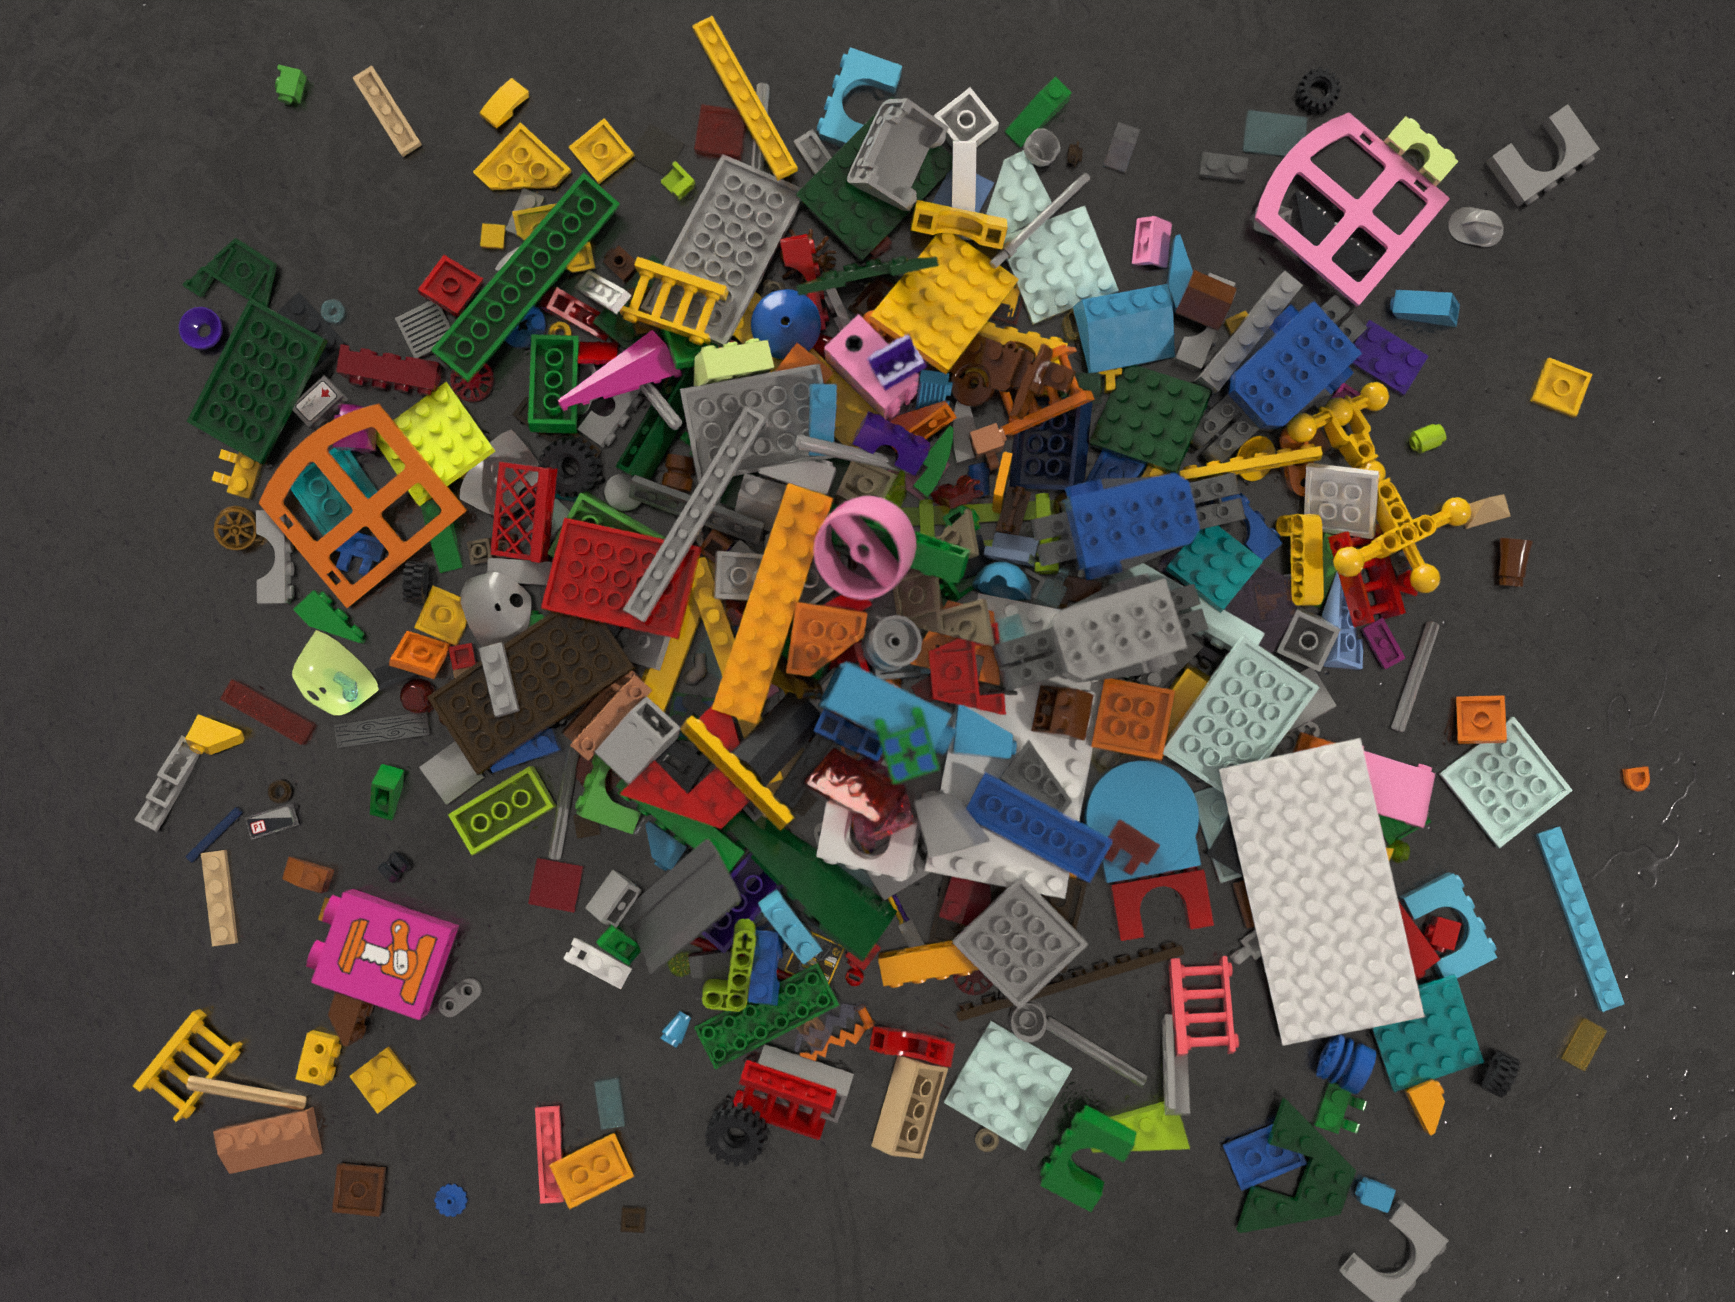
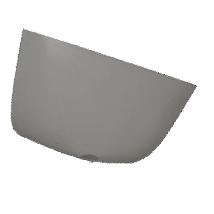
[460,429,539,517]
[461,572,531,647]

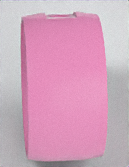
[814,496,916,599]

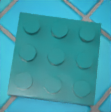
[290,448,378,536]
[1165,525,1263,613]

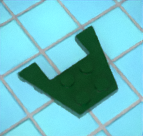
[182,238,277,307]

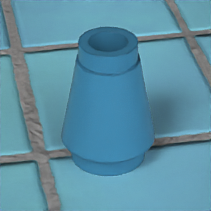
[660,1011,691,1048]

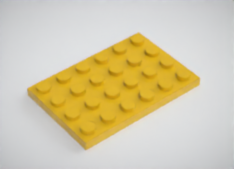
[869,233,1019,374]

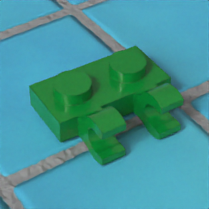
[1314,1082,1367,1134]

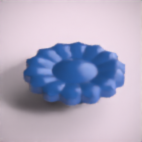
[434,1184,468,1217]

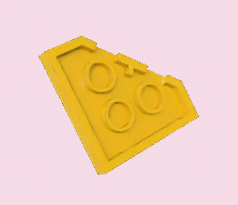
[473,122,572,190]
[512,203,595,273]

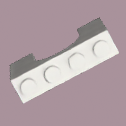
[816,798,921,881]

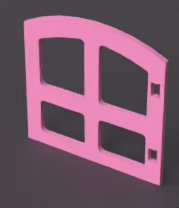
[1255,113,1450,307]

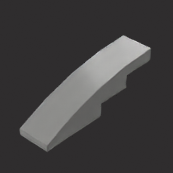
[487,558,553,586]
[134,736,200,833]

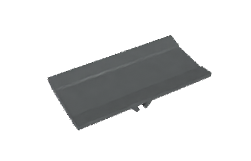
[623,839,741,975]

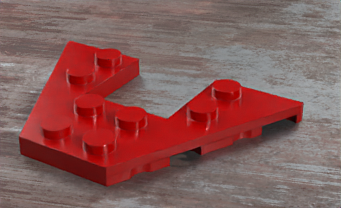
[620,705,750,829]

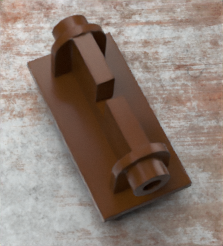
[996,486,1031,536]

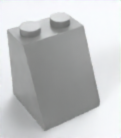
[914,790,990,857]

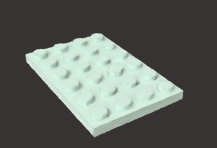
[1163,634,1320,793]

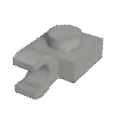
[1230,928,1262,965]

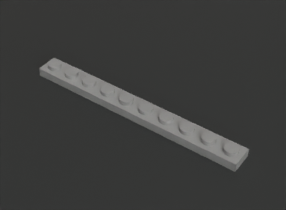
[623,406,767,622]

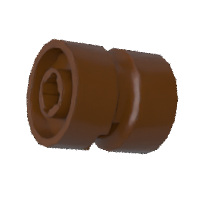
[661,454,695,492]

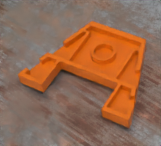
[910,600,1000,686]

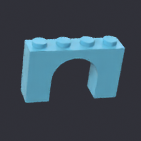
[816,47,902,147]
[1398,872,1497,979]

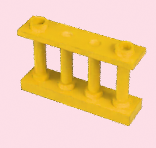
[619,257,729,345]
[133,1009,243,1122]

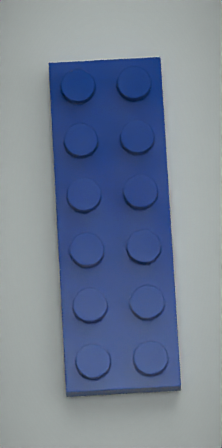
[966,772,1112,883]

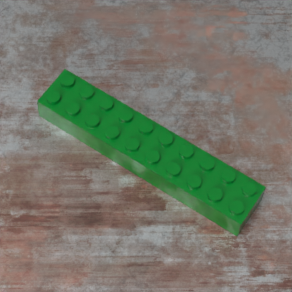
[431,172,620,383]

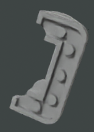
[847,98,949,211]

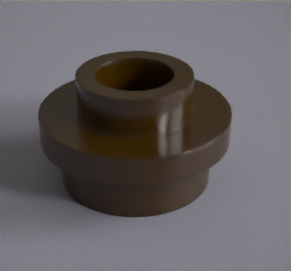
[268,780,292,803]

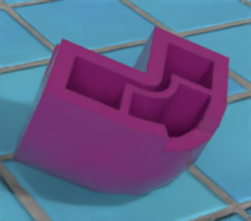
[333,404,377,454]

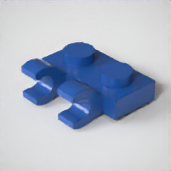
[335,532,386,576]

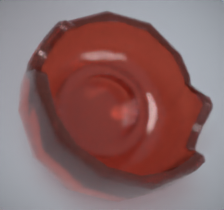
[400,678,437,714]

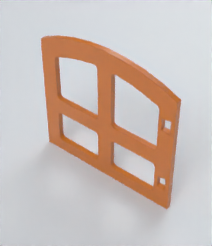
[259,404,467,608]

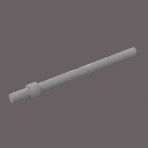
[989,172,1090,269]

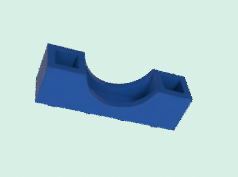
[1203,493,1282,560]

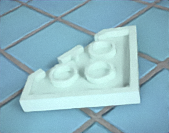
[986,150,1052,235]

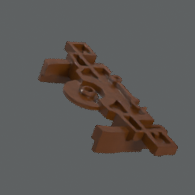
[917,332,1076,420]

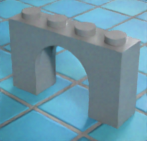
[1486,105,1600,207]
[1339,1198,1448,1302]

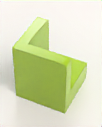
[661,161,696,202]

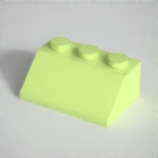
[694,338,774,387]

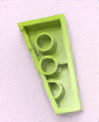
[1090,1101,1190,1153]

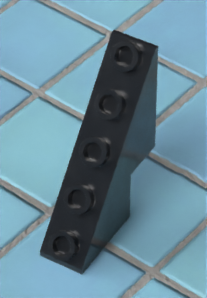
[1291,191,1378,276]

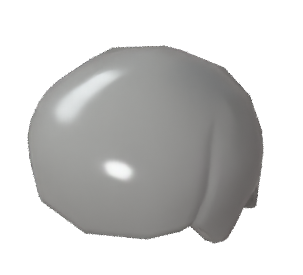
[1023,129,1060,167]

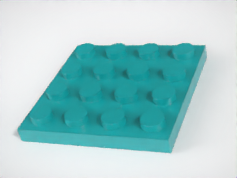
[1372,974,1484,1092]

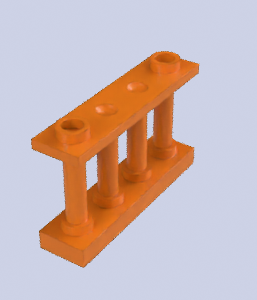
[985,344,1095,435]

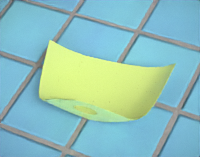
[292,630,379,715]

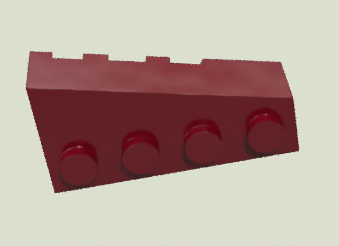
[336,344,443,396]

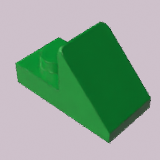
[596,924,641,966]

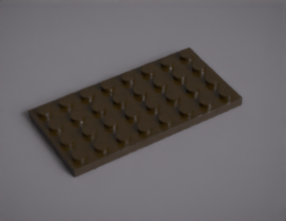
[427,612,635,775]

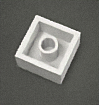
[934,87,999,148]

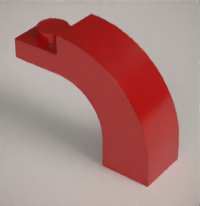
[869,1026,955,1067]

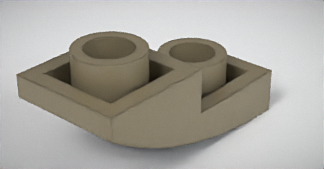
[467,534,519,565]

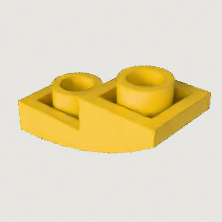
[480,78,529,128]

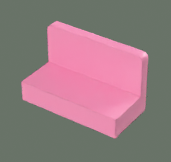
[1132,216,1172,268]

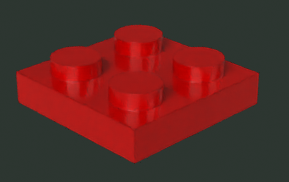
[418,255,483,317]

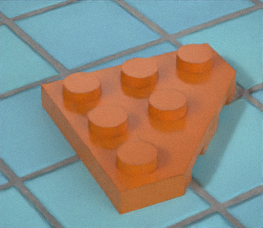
[786,602,867,676]

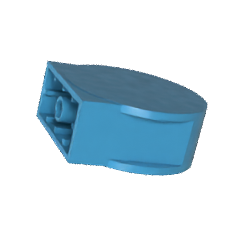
[1084,761,1201,883]

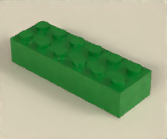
[616,778,747,873]

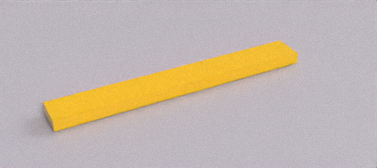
[692,16,798,181]

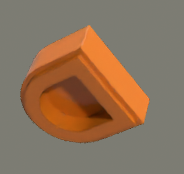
[1622,767,1650,791]

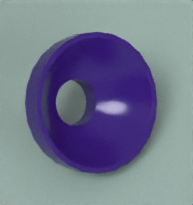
[179,307,223,350]

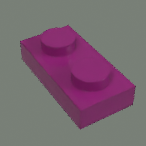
[1361,618,1405,670]

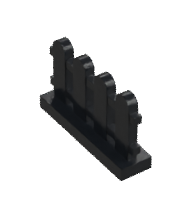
[655,694,737,794]

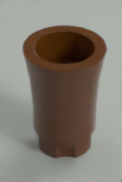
[1499,538,1533,587]

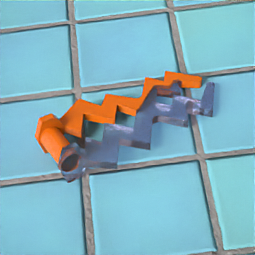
[794,1002,875,1061]

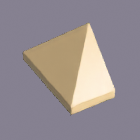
[1464,494,1511,529]

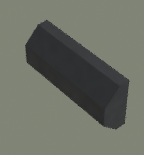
[731,692,820,787]

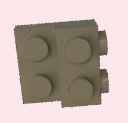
[834,461,896,506]

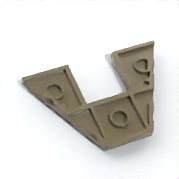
[893,509,994,646]

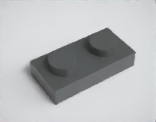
[1199,152,1249,183]

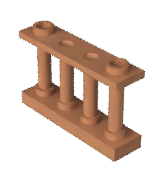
[561,670,652,761]

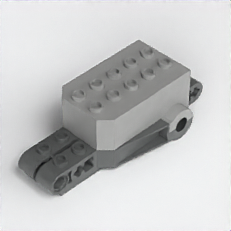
[992,573,1209,692]

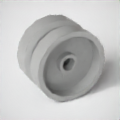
[862,615,922,672]

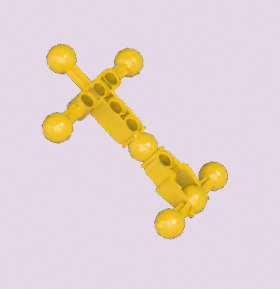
[1287,382,1472,593]

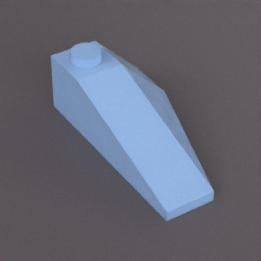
[1322,572,1363,670]

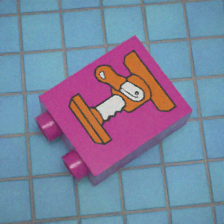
[306,889,459,1020]

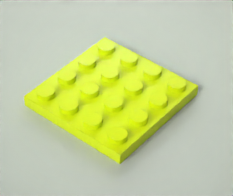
[376,382,495,506]

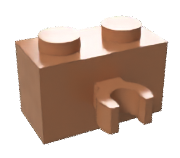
[969,423,1007,471]

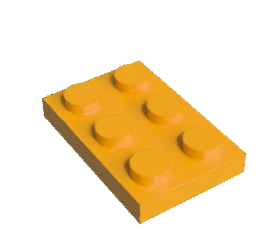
[549,1132,634,1209]

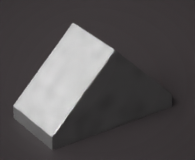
[1103,122,1140,174]

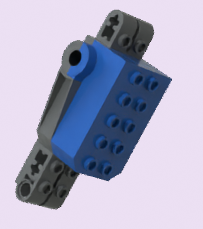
[1191,293,1368,464]
[1030,473,1246,580]

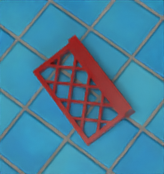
[490,462,557,563]

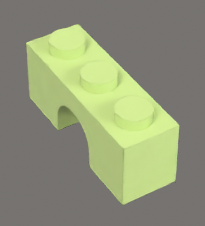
[1384,116,1458,186]

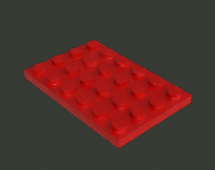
[541,518,701,640]

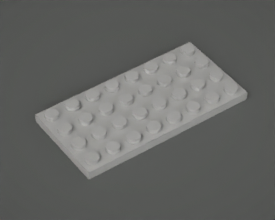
[641,154,801,347]

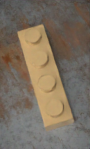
[353,66,422,157]
[201,850,238,946]

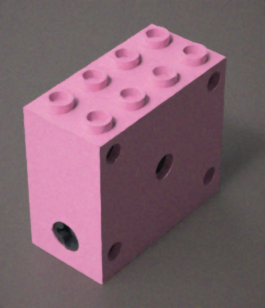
[824,314,919,421]

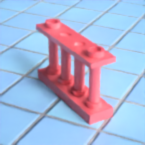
[1168,956,1239,1056]

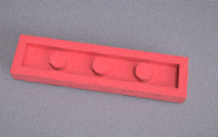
[535,1106,565,1204]

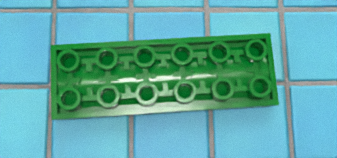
[694,963,840,1069]

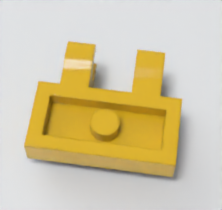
[212,449,262,500]

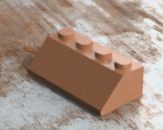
[213,1107,323,1174]

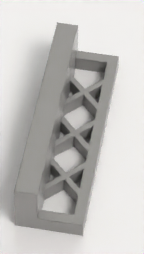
[1162,1014,1190,1115]

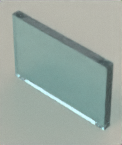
[1243,110,1307,156]

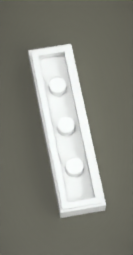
[574,270,631,314]

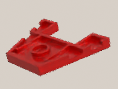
[929,622,1006,715]

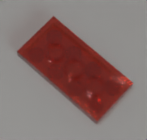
[805,748,907,827]

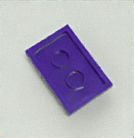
[1351,320,1428,396]

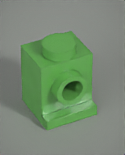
[275,65,306,104]

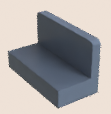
[984,532,1040,567]

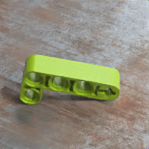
[702,919,756,1012]

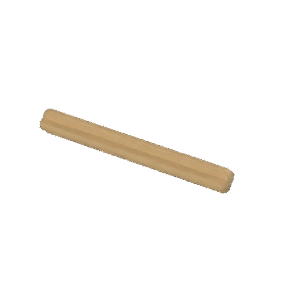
[186,1076,307,1110]

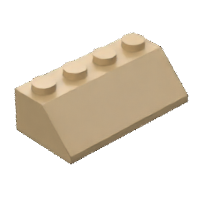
[872,1055,948,1159]

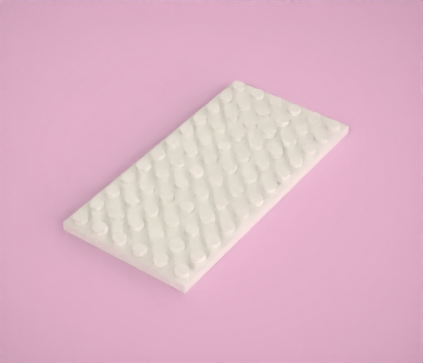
[1219,738,1424,1046]

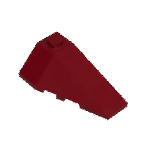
[939,876,991,925]

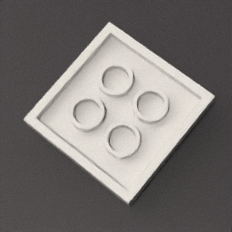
[1304,463,1379,539]

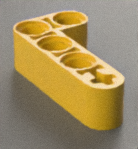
[1276,514,1324,606]

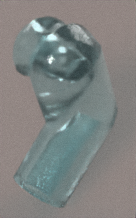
[333,671,358,702]

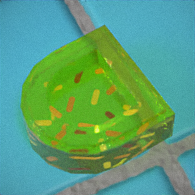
[668,950,690,977]

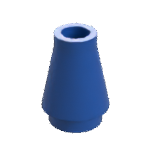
[967,462,990,497]

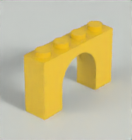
[966,322,1068,397]

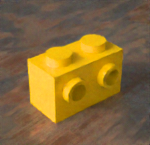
[295,1030,341,1086]

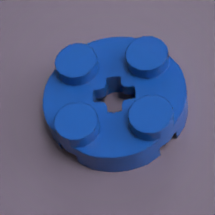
[505,306,546,349]

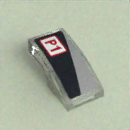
[245,803,299,840]

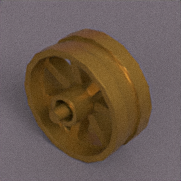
[213,506,256,550]

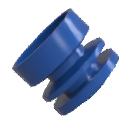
[1316,1034,1376,1095]

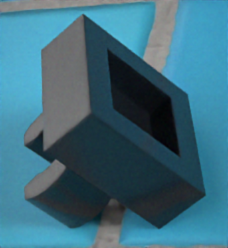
[1199,640,1225,670]

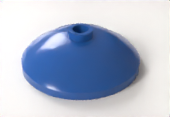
[751,289,821,360]

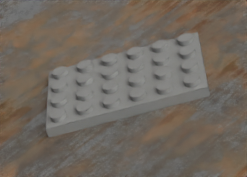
[680,363,835,483]

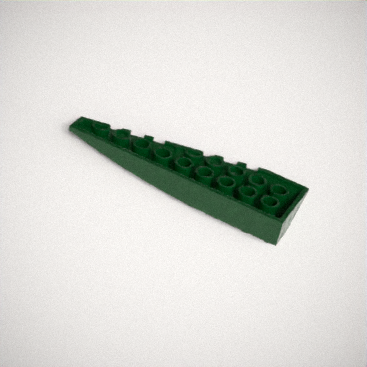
[722,809,897,962]

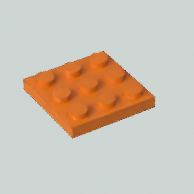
[1091,678,1175,761]

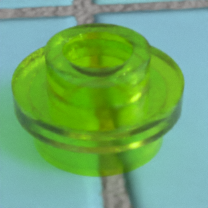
[1390,840,1410,863]

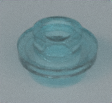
[321,299,345,323]

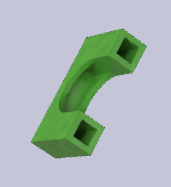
[575,754,641,834]

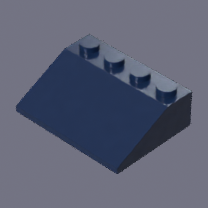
[1009,397,1092,494]

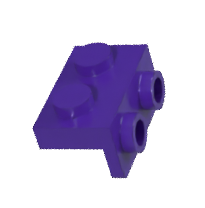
[867,335,927,391]

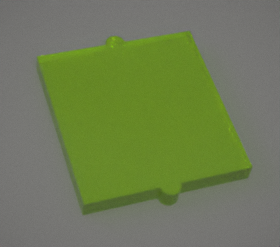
[884,470,907,509]

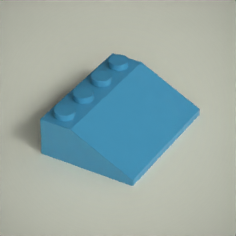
[1073,284,1175,374]

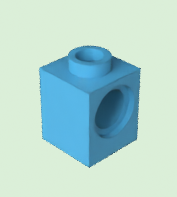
[1355,1177,1396,1213]

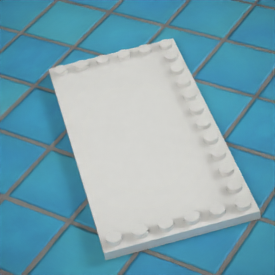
[924,593,1104,899]

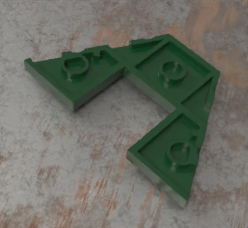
[796,256,939,296]
[1236,1098,1356,1233]

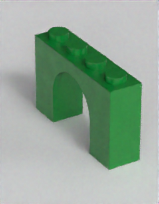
[1040,1105,1137,1212]

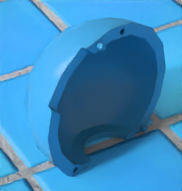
[973,562,1032,601]

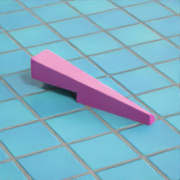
[558,330,681,411]

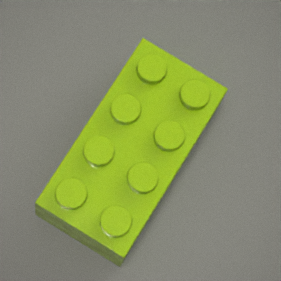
[448,766,557,855]

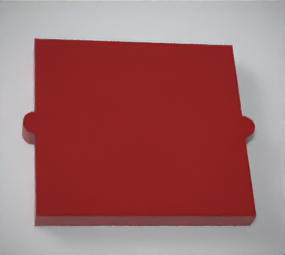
[578,341,618,365]

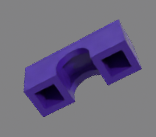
[852,411,931,476]

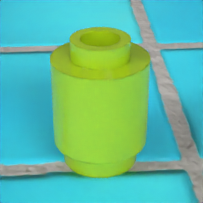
[1409,424,1446,453]

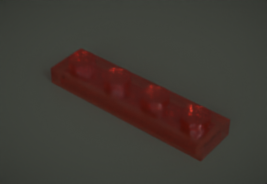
[220,679,314,745]

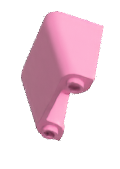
[1362,746,1435,828]

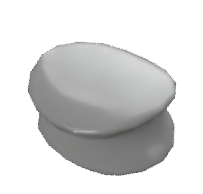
[603,473,641,511]
[1009,1000,1047,1043]

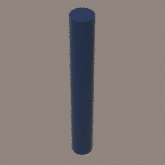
[186,806,243,862]

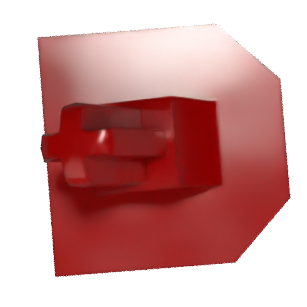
[828,639,870,674]

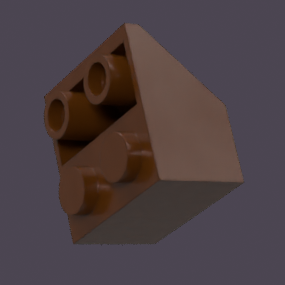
[1031,685,1094,741]
[328,992,374,1047]

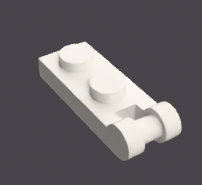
[563,937,632,989]

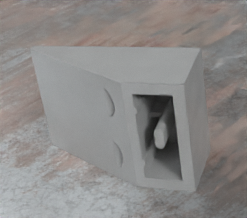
[595,696,681,785]
[864,828,930,900]

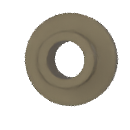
[975,1128,999,1152]

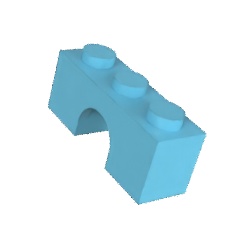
[758,889,822,965]

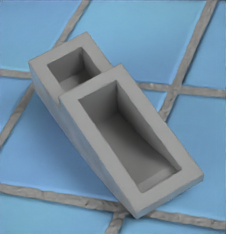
[952,401,977,465]

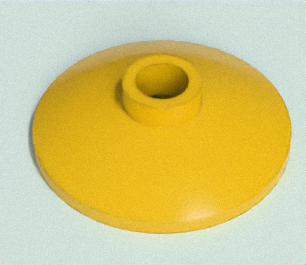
[1237,435,1275,481]

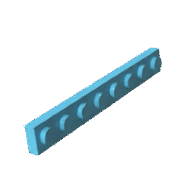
[1536,826,1625,1012]

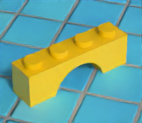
[911,200,1008,249]

